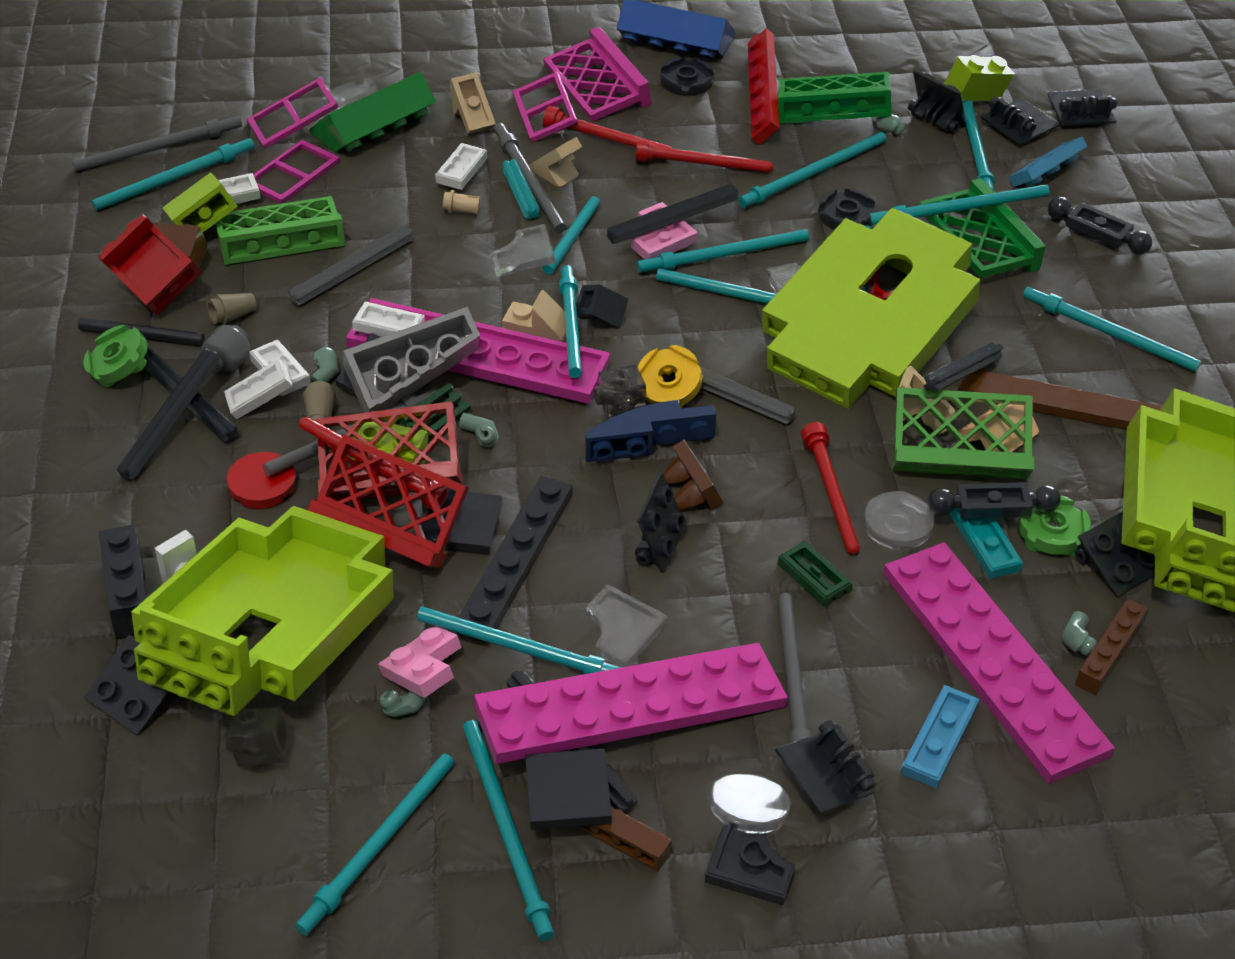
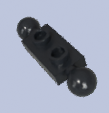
[1048,196,1152,255]
[928,482,1061,519]

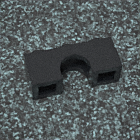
[99,525,147,640]

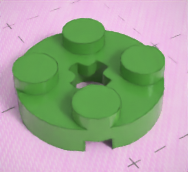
[83,325,147,387]
[1018,496,1091,556]

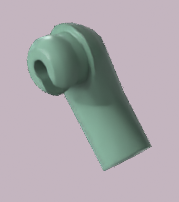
[876,114,905,136]
[310,347,339,383]
[459,413,499,447]
[1062,611,1097,656]
[379,690,429,717]

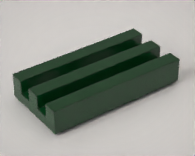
[399,383,471,440]
[778,541,853,607]

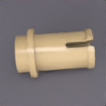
[443,190,481,215]

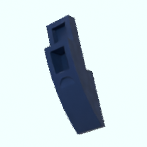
[585,400,717,463]

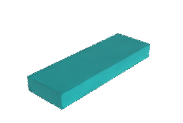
[949,508,1023,579]

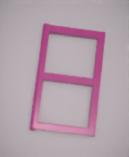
[513,72,578,142]
[246,77,339,149]
[253,140,340,204]

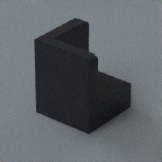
[576,284,629,327]

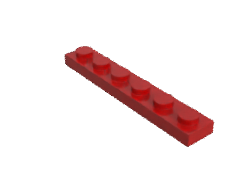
[748,28,779,145]

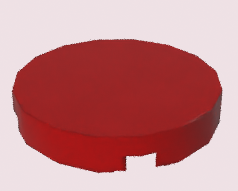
[226,452,297,509]

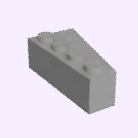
[343,307,480,413]

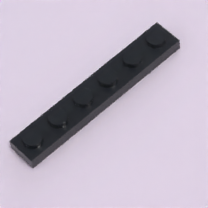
[459,476,573,629]

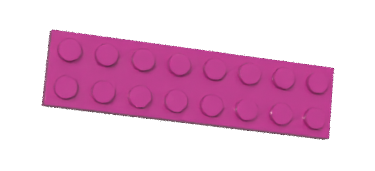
[346,298,610,404]
[883,542,1115,784]
[473,643,788,764]

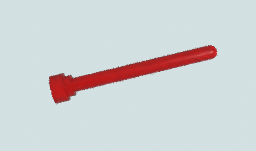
[543,105,672,149]
[636,138,774,173]
[299,417,449,511]
[800,422,860,555]

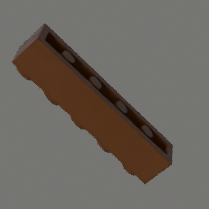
[1075,598,1149,695]
[575,807,672,872]

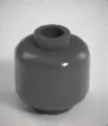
[202,325,251,373]

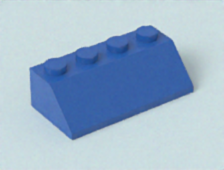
[617,0,735,59]

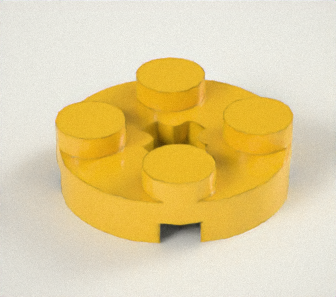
[636,345,703,408]

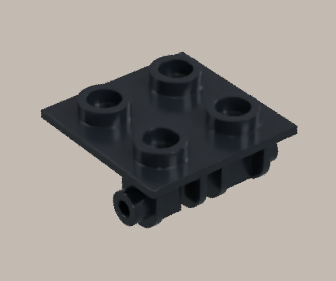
[908,69,966,133]
[1047,89,1117,127]
[981,97,1060,145]
[635,472,686,573]
[1075,511,1155,597]
[84,635,181,736]
[775,720,876,814]

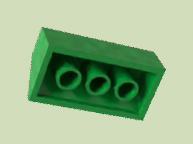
[309,71,437,152]

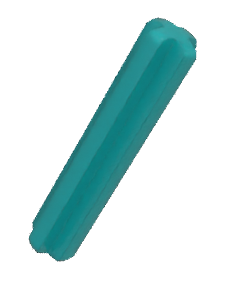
[502,159,540,220]

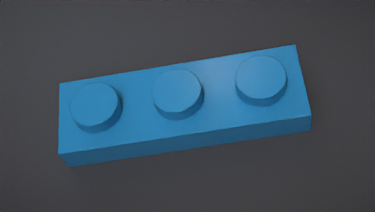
[1009,136,1087,187]

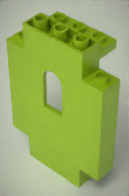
[762,208,981,409]
[1121,388,1235,612]
[131,506,394,716]

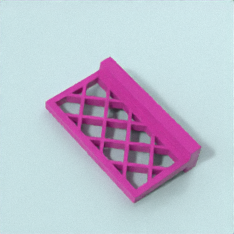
[543,27,652,122]

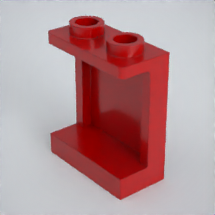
[98,214,202,315]

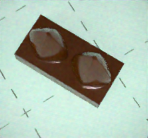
[663,440,723,510]

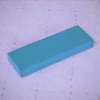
[900,685,980,789]

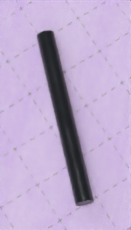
[78,317,205,346]

